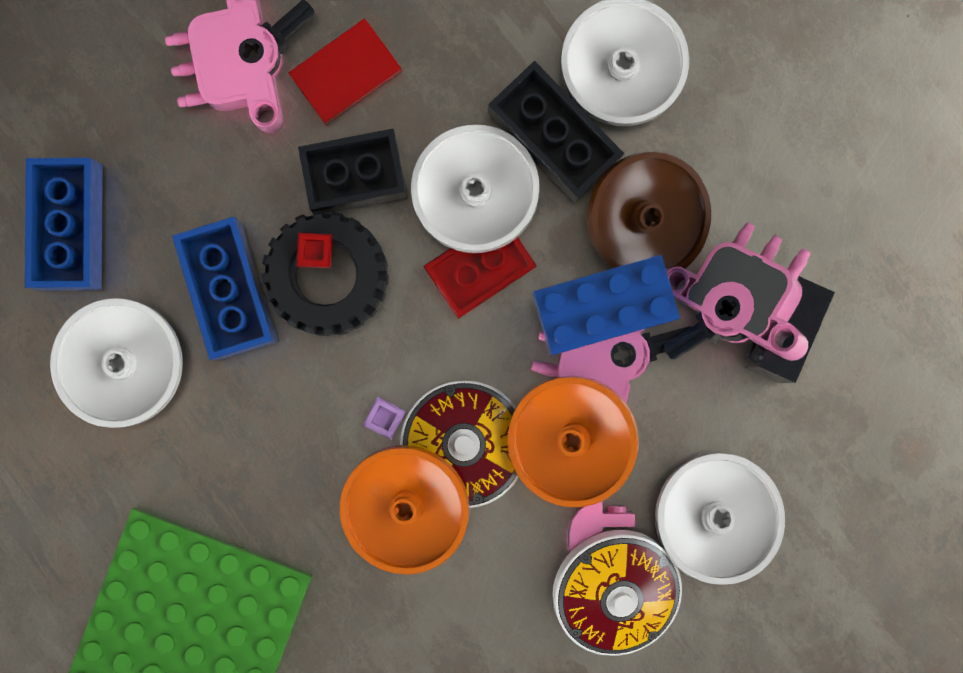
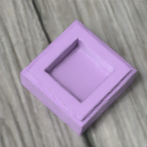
[363,397,406,440]

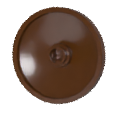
[587,152,711,271]

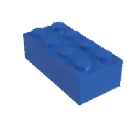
[25,158,103,291]
[172,217,278,361]
[532,255,680,356]

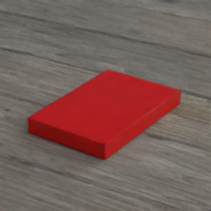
[288,18,402,125]
[423,237,537,319]

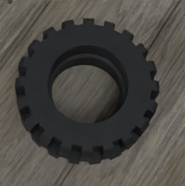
[261,211,389,336]

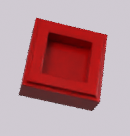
[297,233,332,268]

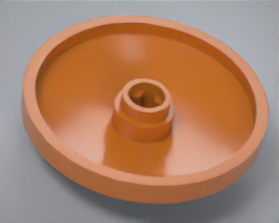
[508,376,639,507]
[340,445,470,574]

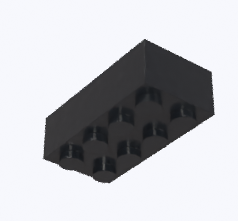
[488,61,624,204]

